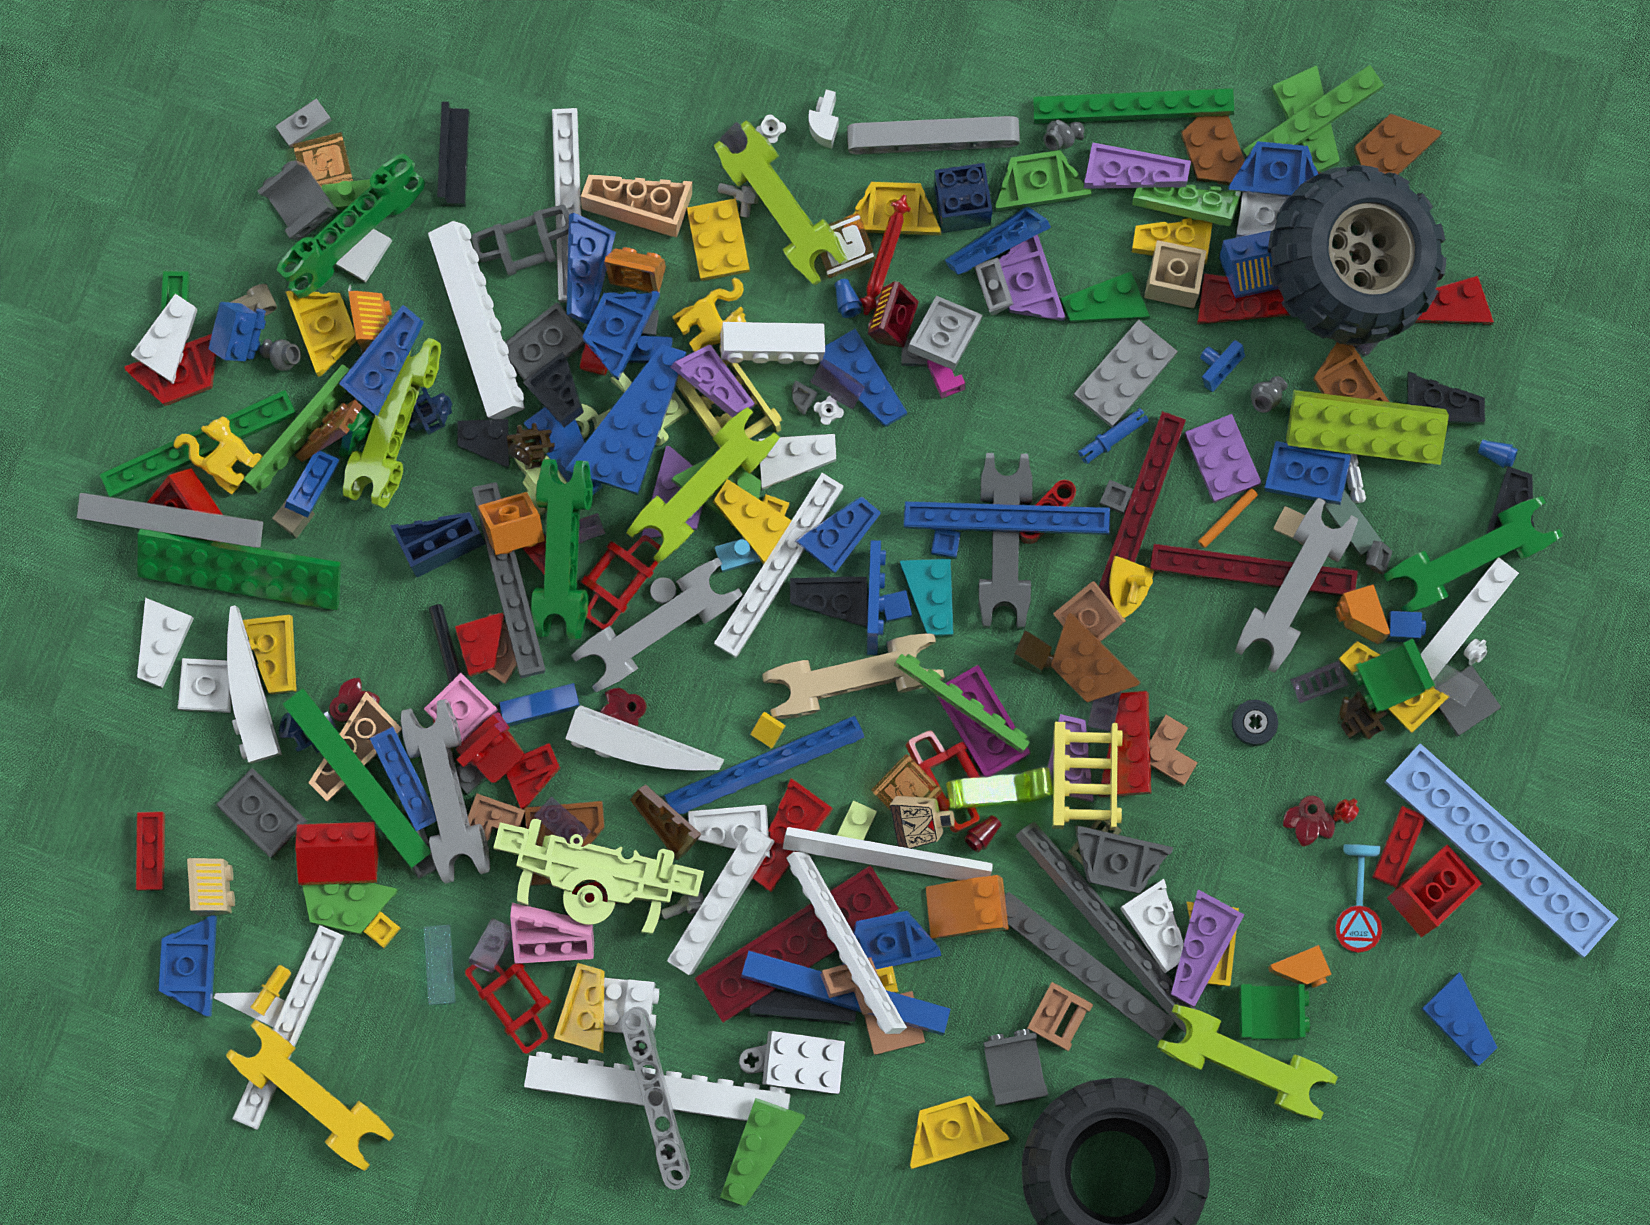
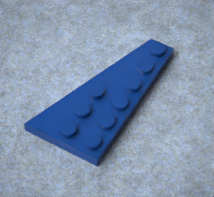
[565,344,686,495]

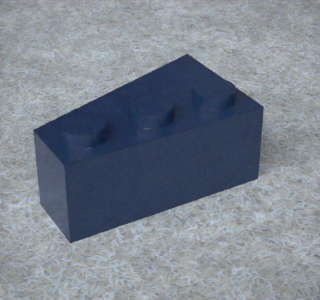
[390,512,485,578]

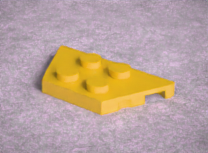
[844,182,941,235]
[286,291,357,377]
[910,1096,1009,1169]

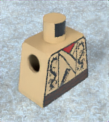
[890,796,954,849]

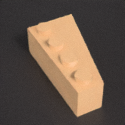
[581,175,692,238]
[309,692,402,802]

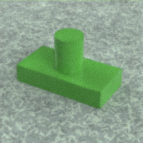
[322,179,371,210]

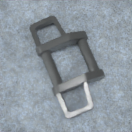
[471,205,569,276]

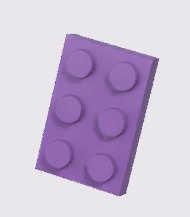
[1184,414,1261,503]

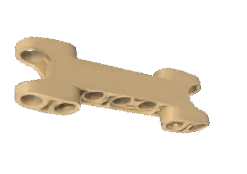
[762,634,945,719]

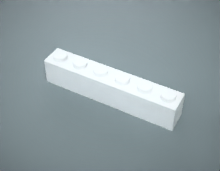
[667,827,775,975]

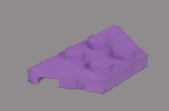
[999,235,1065,321]
[642,446,704,538]

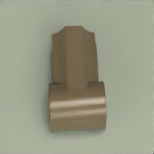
[230,284,277,316]

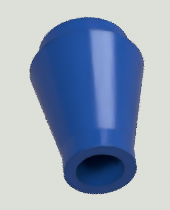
[834,279,862,318]
[1478,439,1518,468]

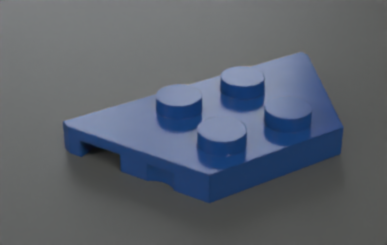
[1228,141,1318,196]
[582,291,660,380]
[842,911,941,969]
[159,915,217,1017]

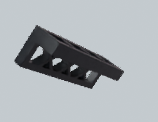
[437,101,470,207]
[750,991,856,1025]

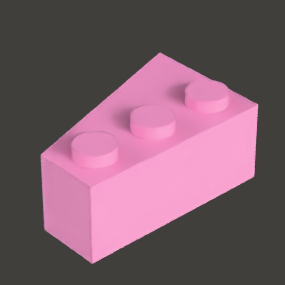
[510,903,594,963]

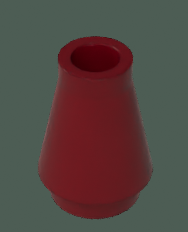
[964,815,1002,853]

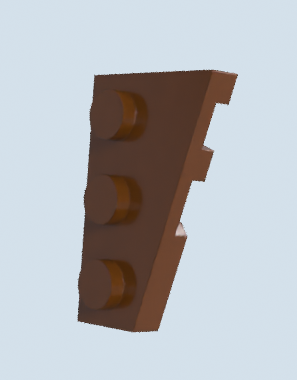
[630,784,702,860]

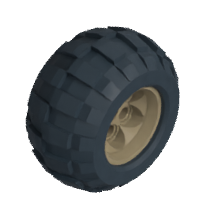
[1268,165,1447,345]

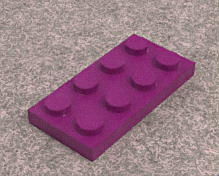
[935,665,1031,780]

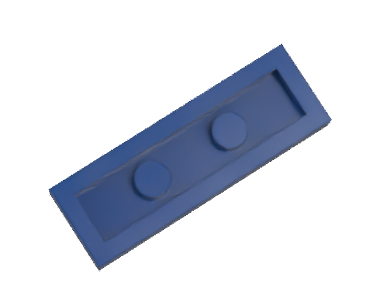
[285,451,339,518]

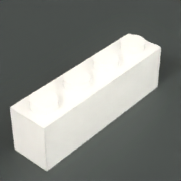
[720,322,825,364]

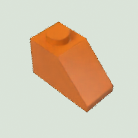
[1268,945,1331,988]

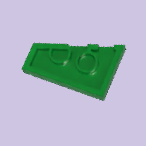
[1060,271,1150,323]

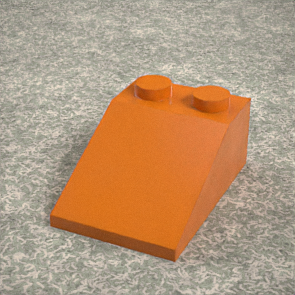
[604,247,666,293]
[926,875,1008,939]

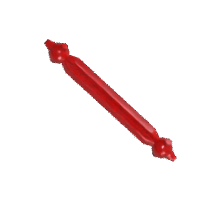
[860,194,911,315]

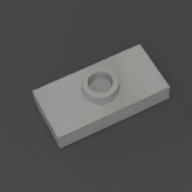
[276,99,332,148]

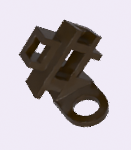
[507,423,555,470]
[1337,691,1388,740]

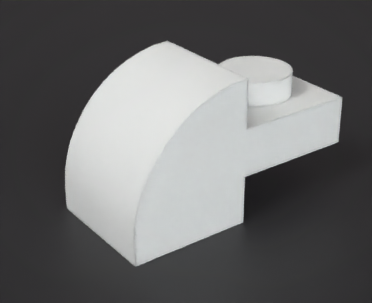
[809,90,839,149]

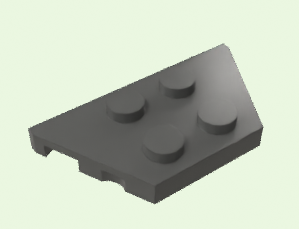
[1075,826,1173,893]

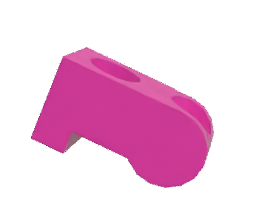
[927,359,965,399]

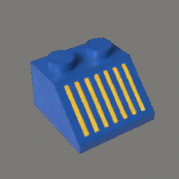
[1219,230,1279,298]

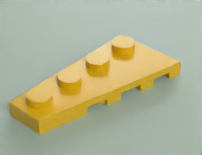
[1338,641,1449,733]

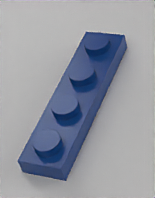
[369,726,437,831]

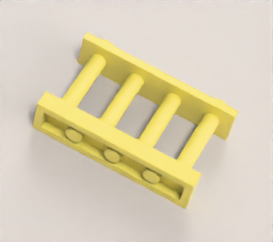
[676,345,782,448]
[1053,722,1122,830]

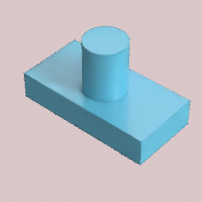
[715,538,761,573]

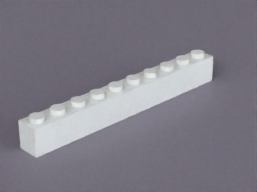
[524,1052,791,1121]

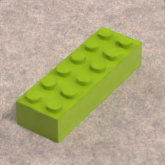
[1286,390,1449,465]

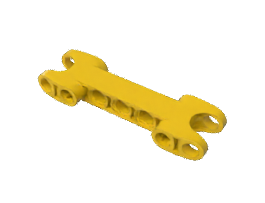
[226,1019,394,1171]

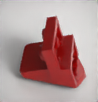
[456,712,524,783]

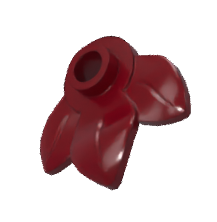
[329,678,380,722]
[600,688,646,727]
[1283,795,1335,847]

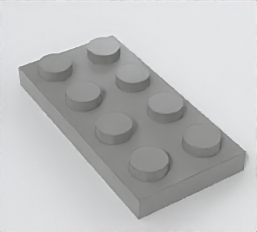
[1074,320,1178,428]

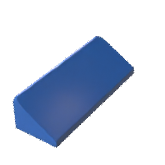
[499,683,580,727]

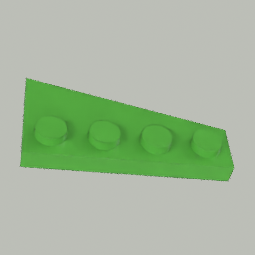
[1271,65,1340,172]
[1132,185,1242,226]
[720,1098,805,1206]

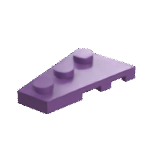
[671,345,755,418]
[1042,714,1093,802]

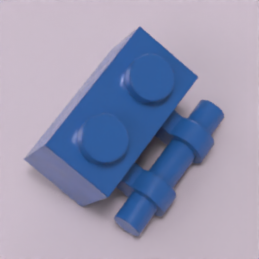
[209,302,266,361]

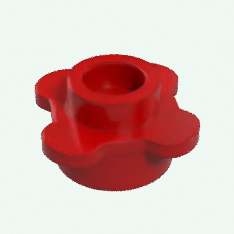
[1333,798,1359,824]

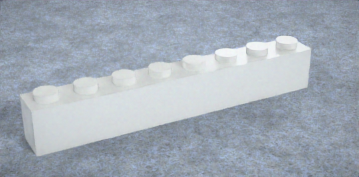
[428,221,525,419]

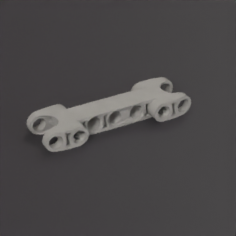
[1235,498,1358,673]
[571,558,743,692]
[401,699,490,884]
[621,1007,690,1190]

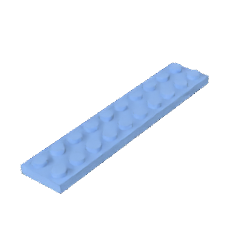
[1384,744,1618,958]

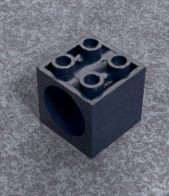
[934,163,992,233]

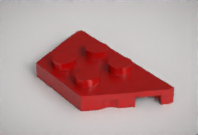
[124,334,217,406]

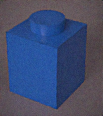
[1386,611,1426,643]

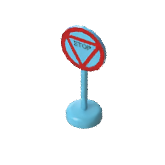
[1335,844,1382,952]

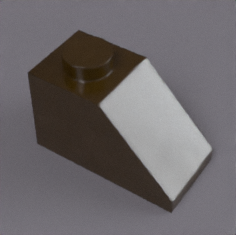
[1013,631,1054,675]

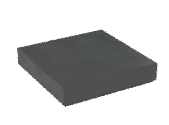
[1436,665,1501,737]

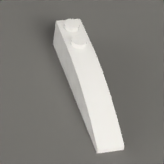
[1420,557,1519,680]
[227,606,282,764]
[566,705,724,770]

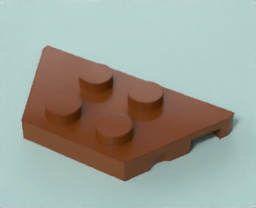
[1354,114,1442,175]
[1181,116,1244,185]
[1313,342,1389,402]
[294,400,362,462]
[1051,612,1141,702]

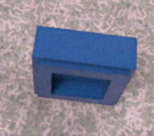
[931,529,961,558]
[883,590,912,622]

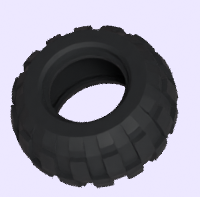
[1021,1077,1210,1225]

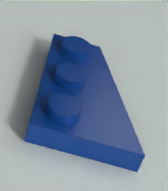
[795,497,881,573]

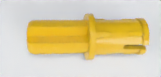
[250,965,291,1016]

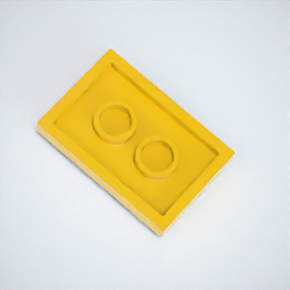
[687,198,750,281]

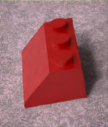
[147,468,223,542]
[296,822,379,885]

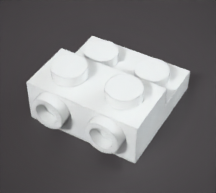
[604,978,659,1033]

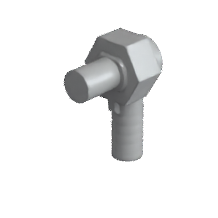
[718,183,759,217]
[661,892,704,919]

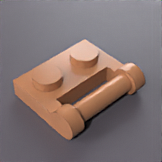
[1027,982,1093,1051]

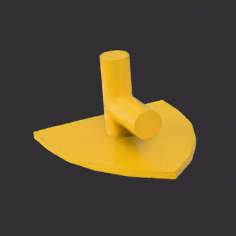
[1109,556,1154,618]

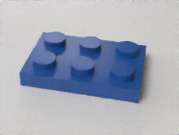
[1265,441,1351,505]

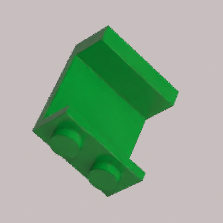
[1353,639,1435,714]
[1238,984,1310,1039]

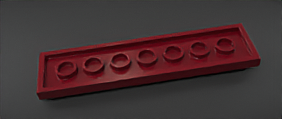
[695,865,899,1023]

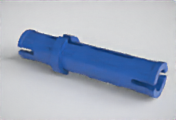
[1078,408,1148,464]

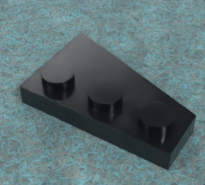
[1485,466,1534,535]

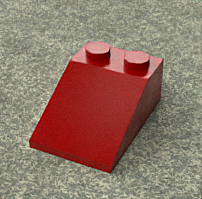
[1387,844,1482,938]

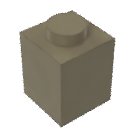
[272,498,315,538]

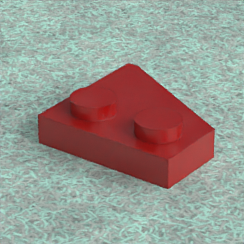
[455,612,505,676]
[506,743,560,810]

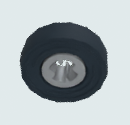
[1231,700,1278,746]

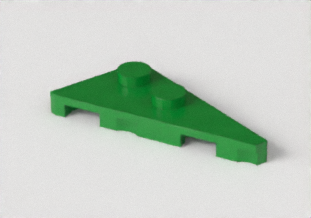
[339,406,375,460]

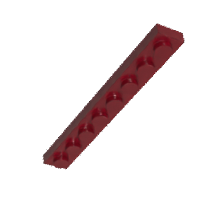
[1099,411,1186,603]
[1150,544,1358,596]

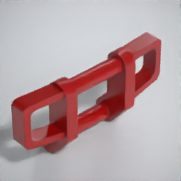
[580,535,661,630]
[906,731,988,833]
[465,955,551,1054]

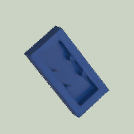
[628,336,673,363]
[1200,340,1245,392]

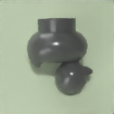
[1043,120,1084,151]
[259,339,301,371]
[1250,376,1288,413]

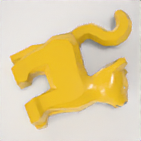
[672,278,746,352]
[173,416,263,494]

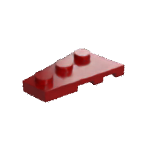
[1415,276,1494,325]

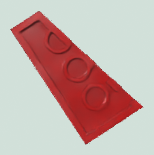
[1197,274,1290,325]
[1098,691,1151,797]
[752,778,833,892]

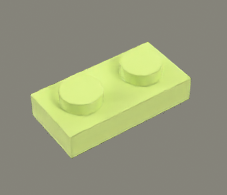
[837,801,877,840]

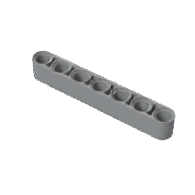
[847,116,1020,154]

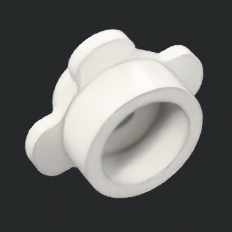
[756,115,786,144]
[814,396,844,425]
[1464,639,1487,665]

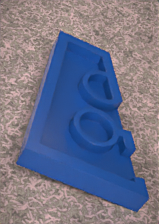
[1421,972,1497,1066]

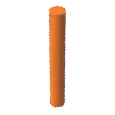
[1198,488,1258,548]

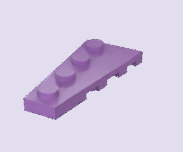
[1083,142,1191,189]
[1171,890,1244,1007]

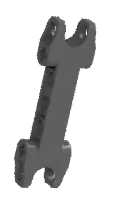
[978,453,1032,629]

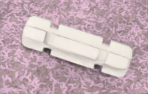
[1347,454,1366,504]

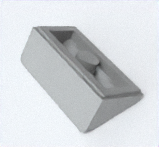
[975,257,1014,316]

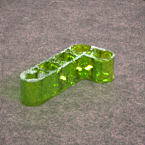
[946,768,1054,809]

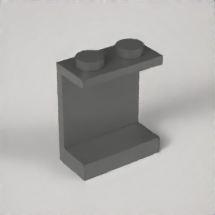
[258,160,337,241]
[983,1029,1048,1106]

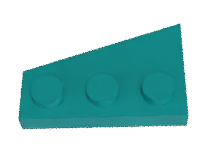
[899,559,953,637]

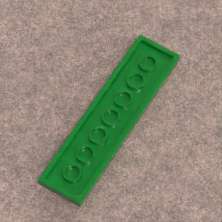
[137,529,341,610]

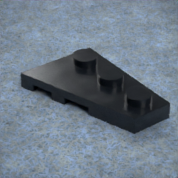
[523,352,584,428]
[1407,371,1485,425]
[790,576,868,628]

